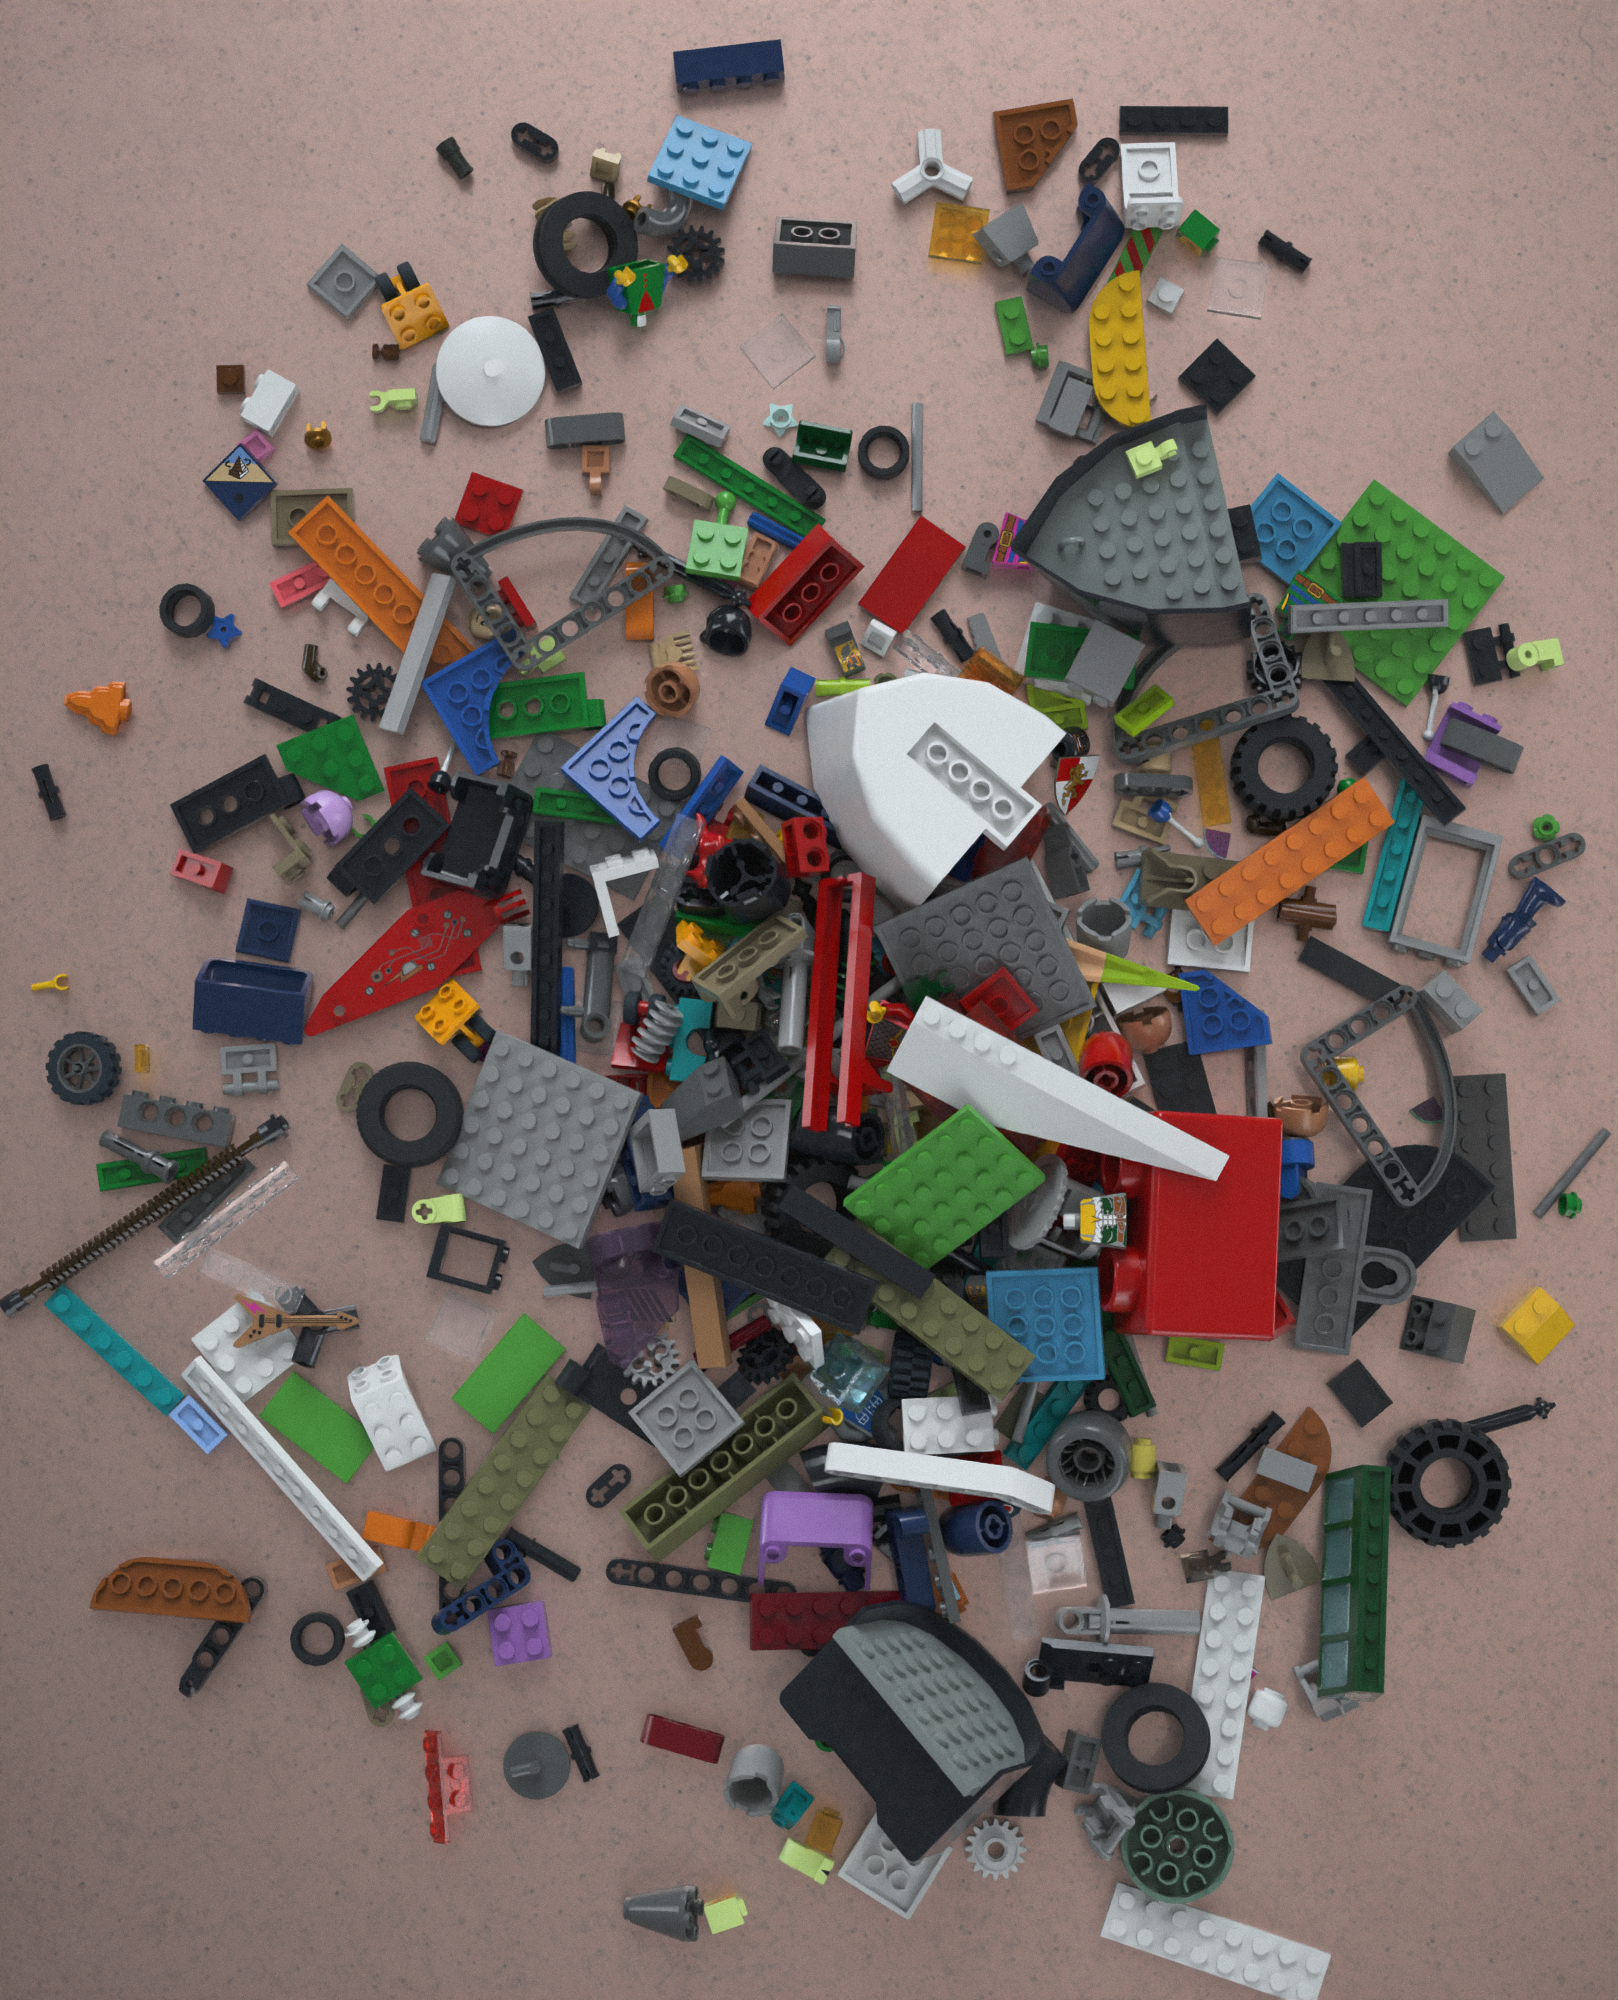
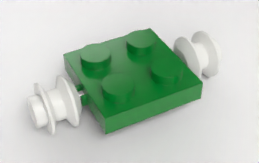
[345,1618,423,1721]

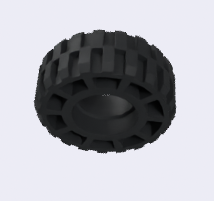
[1385,1418,1512,1548]

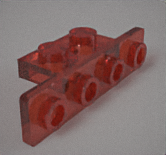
[423,1729,473,1844]

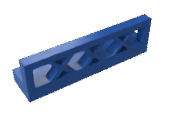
[658,755,744,860]

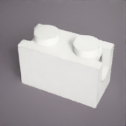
[240,369,299,437]

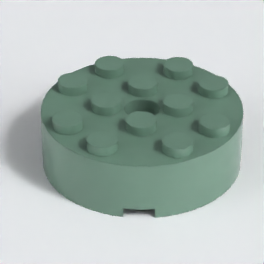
[1119,1787,1234,1904]

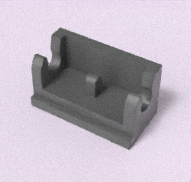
[1055,1729,1102,1795]

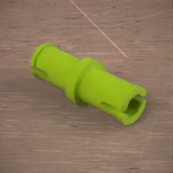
[815,676,870,697]

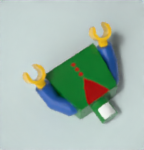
[606,255,688,327]

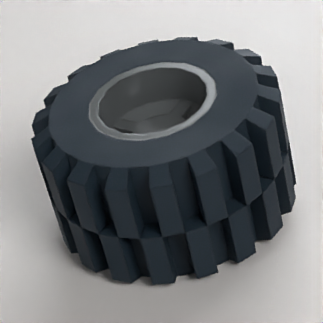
[888,1328,933,1399]

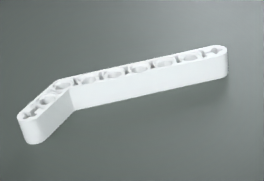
[824,1442,1056,1514]

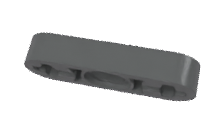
[1114,772,1193,798]
[1508,833,1586,880]

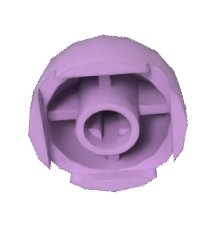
[300,790,353,847]

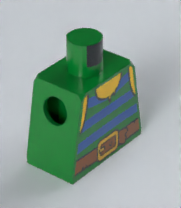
[1276,570,1341,641]

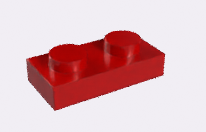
[497,576,538,632]

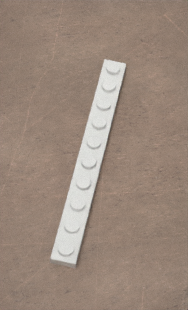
[181,1355,383,1582]

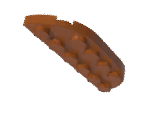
[1208,1406,1332,1549]
[89,1557,251,1624]

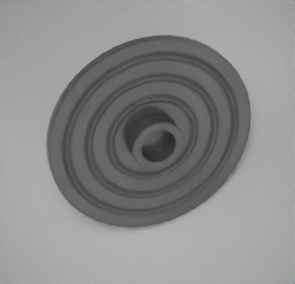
[503,1731,571,1800]

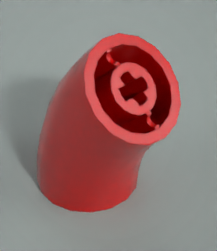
[1079,1031,1133,1098]

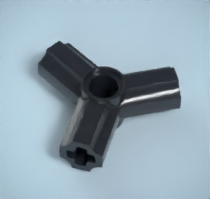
[280,1286,360,1369]

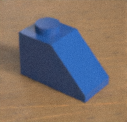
[765,667,816,736]

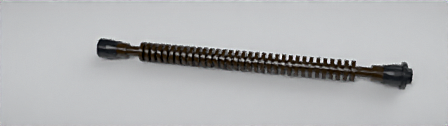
[0,1113,290,1319]

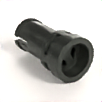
[436,137,474,180]

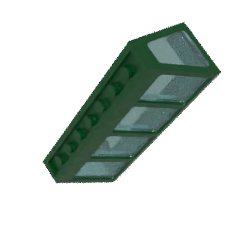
[1317,1465,1391,1702]

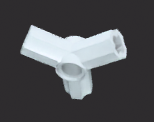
[891,128,973,204]

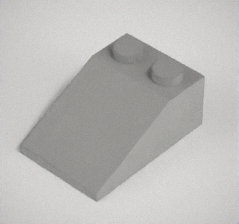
[1448,411,1544,514]

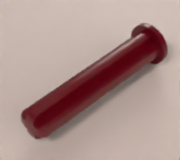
[693,1315,772,1372]

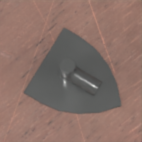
[532,1243,600,1299]

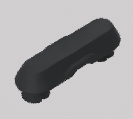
[763,447,826,509]

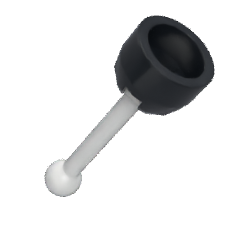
[1423,674,1450,741]
[427,736,456,794]

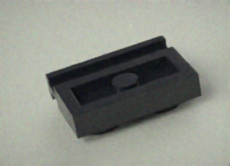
[1340,542,1383,598]
[1326,1359,1393,1428]

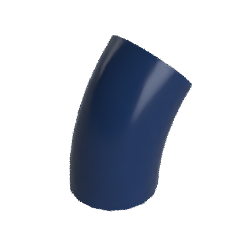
[939,1500,1013,1557]

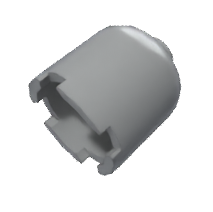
[1076,897,1132,959]
[723,1744,784,1817]

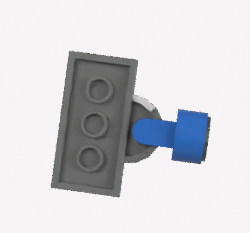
[1277,1137,1349,1263]

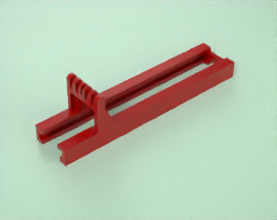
[802,872,893,1132]

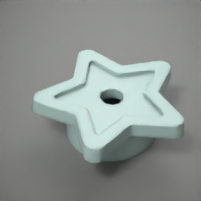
[763,403,798,437]

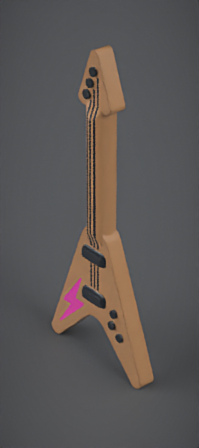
[233,1294,361,1348]

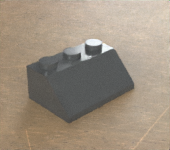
[772,216,857,279]

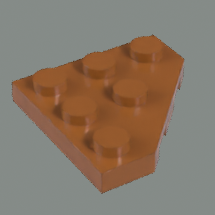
[993,98,1078,193]

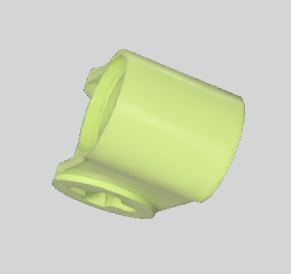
[412,1193,467,1225]

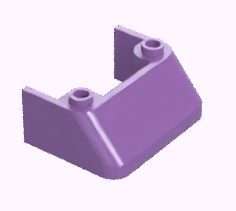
[758,1491,874,1590]

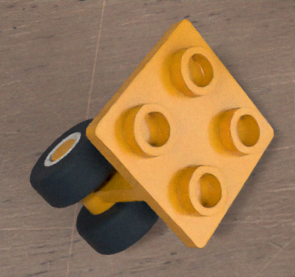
[375,261,449,350]
[414,978,496,1063]

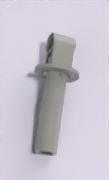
[773,913,815,1055]
[1054,1594,1200,1643]

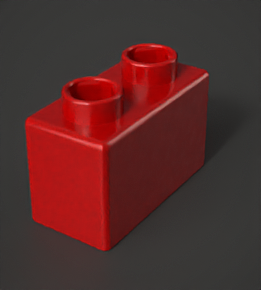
[1096,1110,1283,1342]

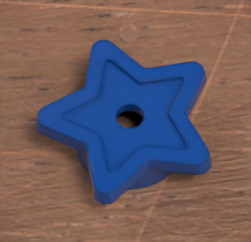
[206,614,242,648]

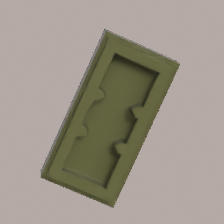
[993,1382,1044,1440]

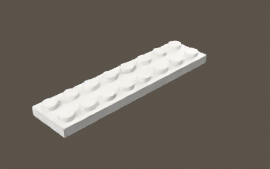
[1185,1567,1266,1800]
[1100,1881,1331,2000]

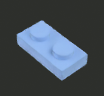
[169,1395,229,1454]

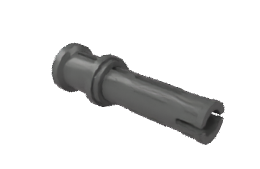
[99,1130,179,1184]

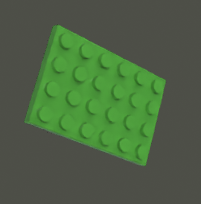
[843,1103,1045,1270]

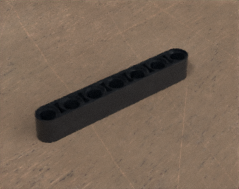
[438,1437,467,1631]

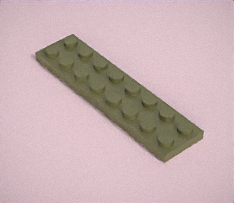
[415,1374,592,1590]

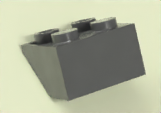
[1400,1295,1476,1364]

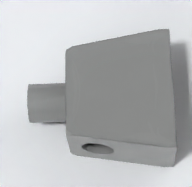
[972,203,1038,274]

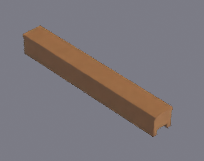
[673,1143,732,1369]

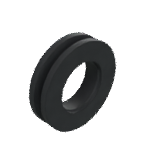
[533,191,638,299]
[1101,1683,1211,1794]

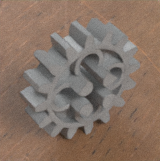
[619,1328,679,1389]

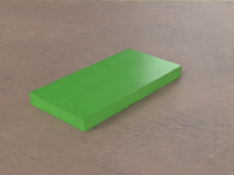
[452,1313,566,1434]
[259,1371,374,1484]

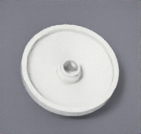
[436,316,545,427]

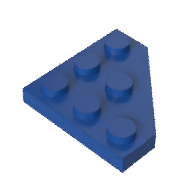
[1178,969,1273,1056]

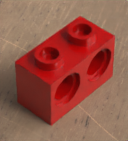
[781,817,830,878]

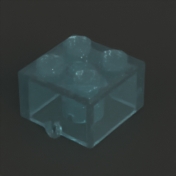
[807,1331,890,1415]

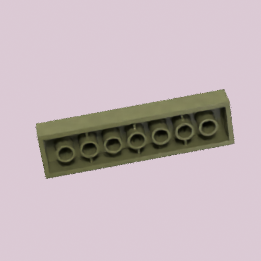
[824,1218,1036,1403]
[618,1372,830,1563]

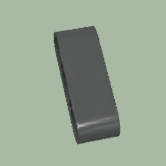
[545,412,625,449]
[1440,718,1524,774]

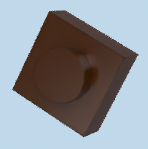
[216,365,246,395]

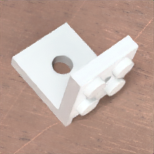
[589,847,659,938]

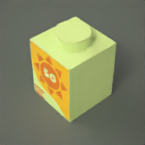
[703,1893,748,1935]

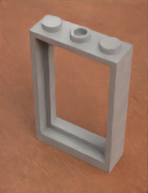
[1386,814,1503,968]

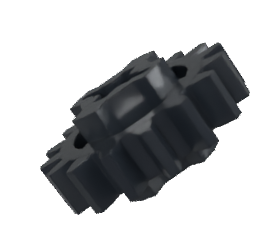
[666,225,725,286]
[346,663,397,723]
[736,1327,796,1385]

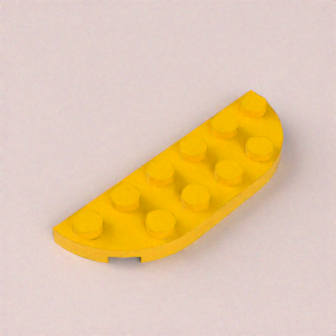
[1089,270,1151,429]

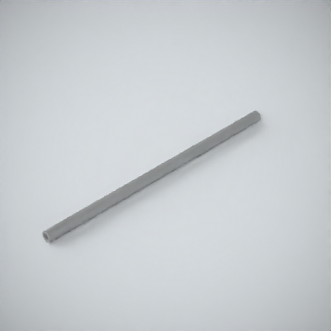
[721,975,902,1129]

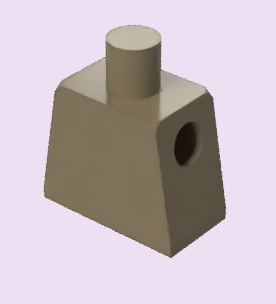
[712,1001,767,1033]

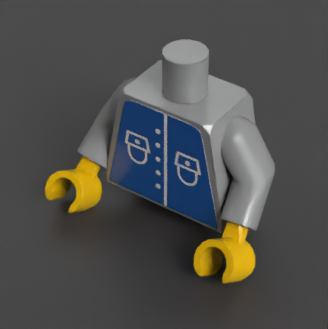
[822,1357,899,1443]

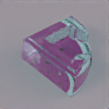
[1203,828,1231,860]

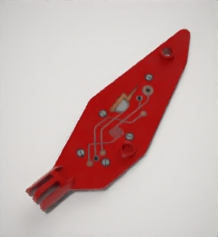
[304,888,530,1036]

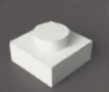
[1147,277,1184,316]
[860,619,897,657]

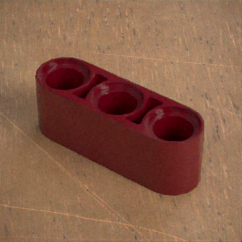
[640,1713,725,1764]

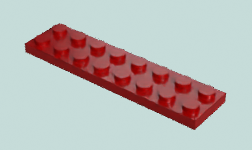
[384,756,483,979]

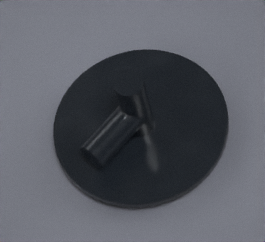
[562,873,599,938]

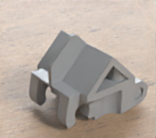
[1207,1489,1272,1559]
[1293,1659,1360,1722]
[1074,1782,1138,1861]

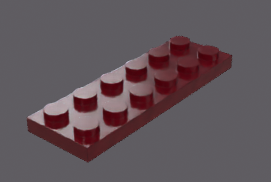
[750,1590,901,1651]

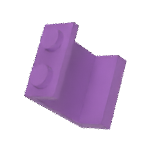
[1423,701,1502,789]

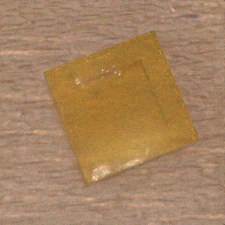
[134,1044,150,1074]

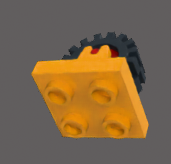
[661,919,725,994]

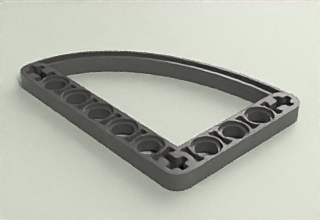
[451,517,674,671]
[1112,593,1300,765]
[1300,985,1457,1208]

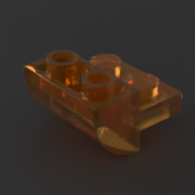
[957,646,1026,696]

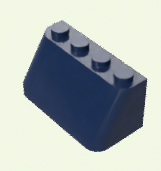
[192,957,313,1045]

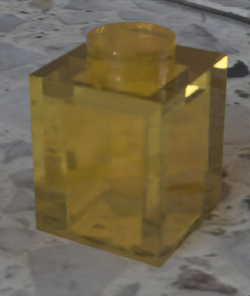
[805,1807,843,1854]

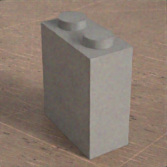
[1064,620,1145,708]
[1417,970,1483,1034]

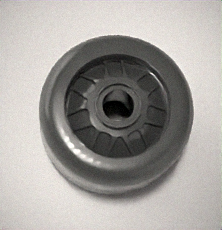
[1046,1410,1132,1502]

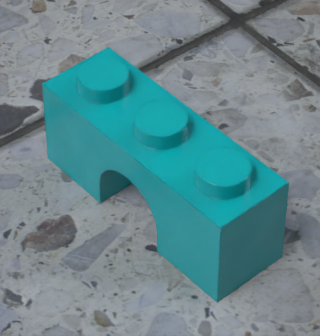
[666,997,715,1083]

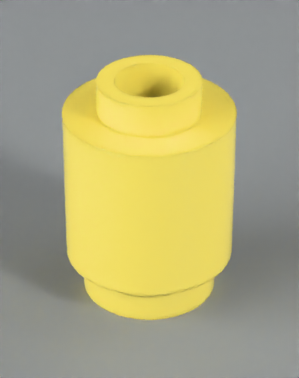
[1129,1438,1157,1479]

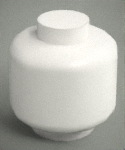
[1247,1687,1288,1731]

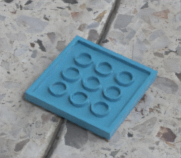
[986,1266,1106,1383]

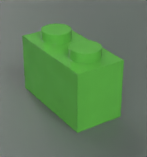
[704,1511,754,1575]

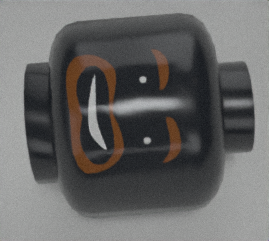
[1051,726,1090,762]

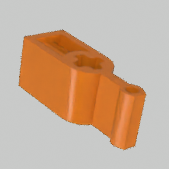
[362,1510,437,1551]

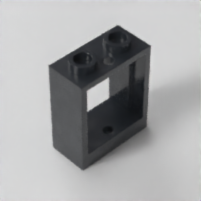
[426,1223,510,1295]

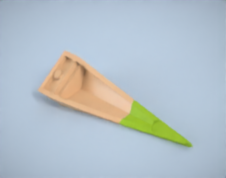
[1066,938,1200,991]

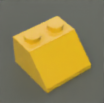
[1497,1286,1575,1365]

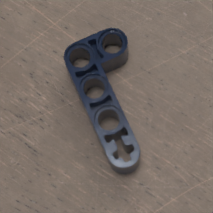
[885,1505,936,1611]
[431,1539,531,1635]

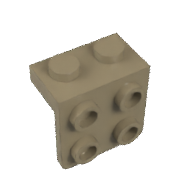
[269,813,313,883]

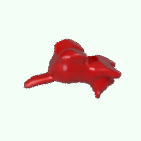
[686,813,734,888]

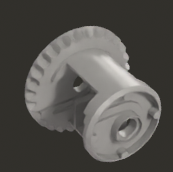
[1007,1154,1106,1260]

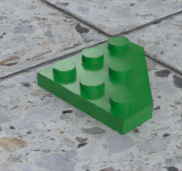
[276,714,385,801]

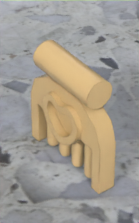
[648,630,698,671]

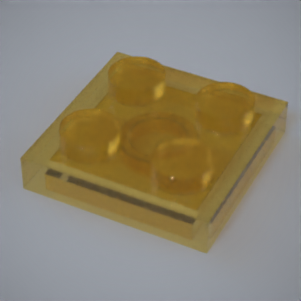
[928,202,990,265]

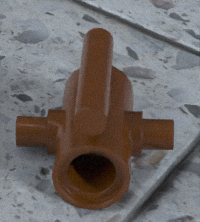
[1277,885,1337,942]

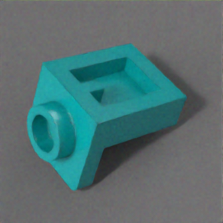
[769,1781,815,1830]

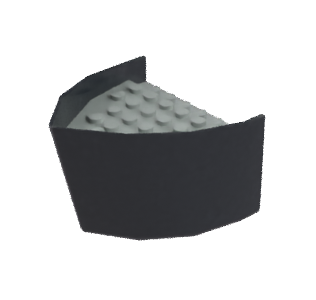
[1011,404,1262,644]

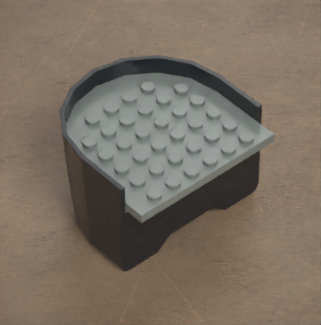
[779,1600,1044,1861]

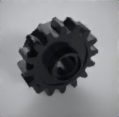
[1246,641,1306,694]

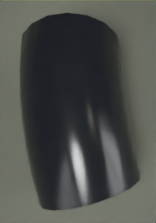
[789,1100,885,1166]
[799,1441,883,1500]
[992,1733,1068,1817]

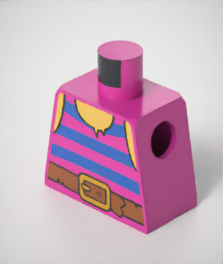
[991,512,1035,571]

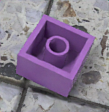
[487,1599,553,1666]

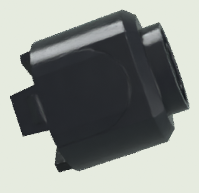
[704,836,791,925]

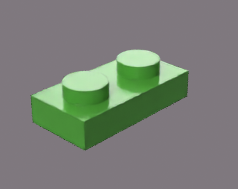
[995,296,1034,357]

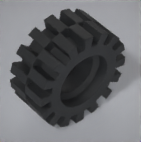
[1083,1374,1128,1422]

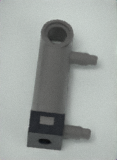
[560,931,618,1043]

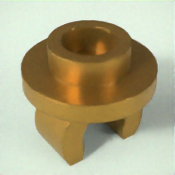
[622,195,652,224]
[304,421,332,450]

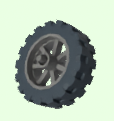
[45,1031,122,1105]

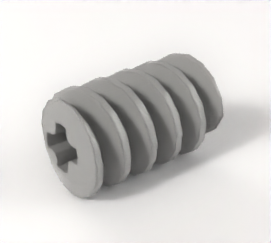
[631,1000,684,1064]

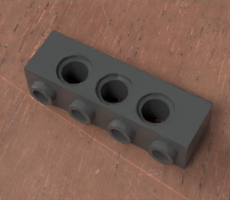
[117,1090,236,1148]

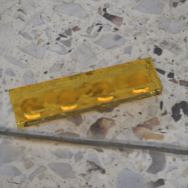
[1192,720,1232,827]

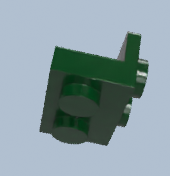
[792,420,853,472]

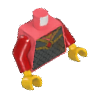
[864,1000,916,1069]

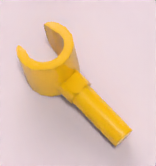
[31,974,69,992]

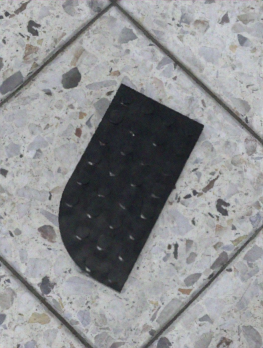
[1277,1144,1495,1336]

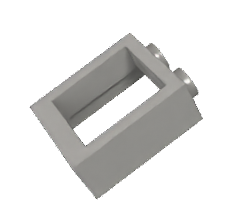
[629,1109,686,1195]

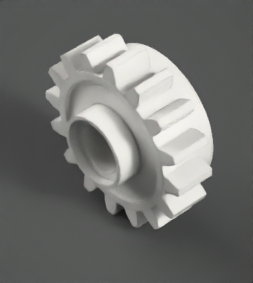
[965,1817,1027,1881]

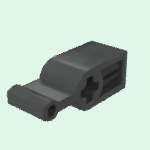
[1041,822,1090,899]

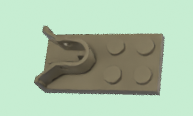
[1138,848,1239,911]
[690,913,808,1018]

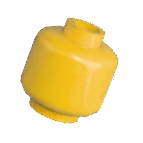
[1323,1056,1364,1091]

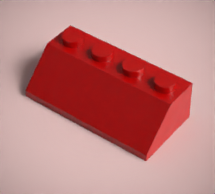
[746,523,865,647]

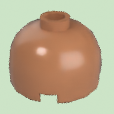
[644,662,700,718]
[1116,1006,1172,1054]
[1274,1094,1329,1139]

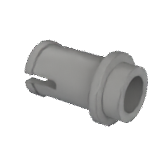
[298,891,335,921]

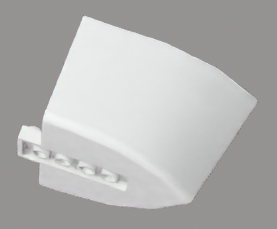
[805,672,1066,912]

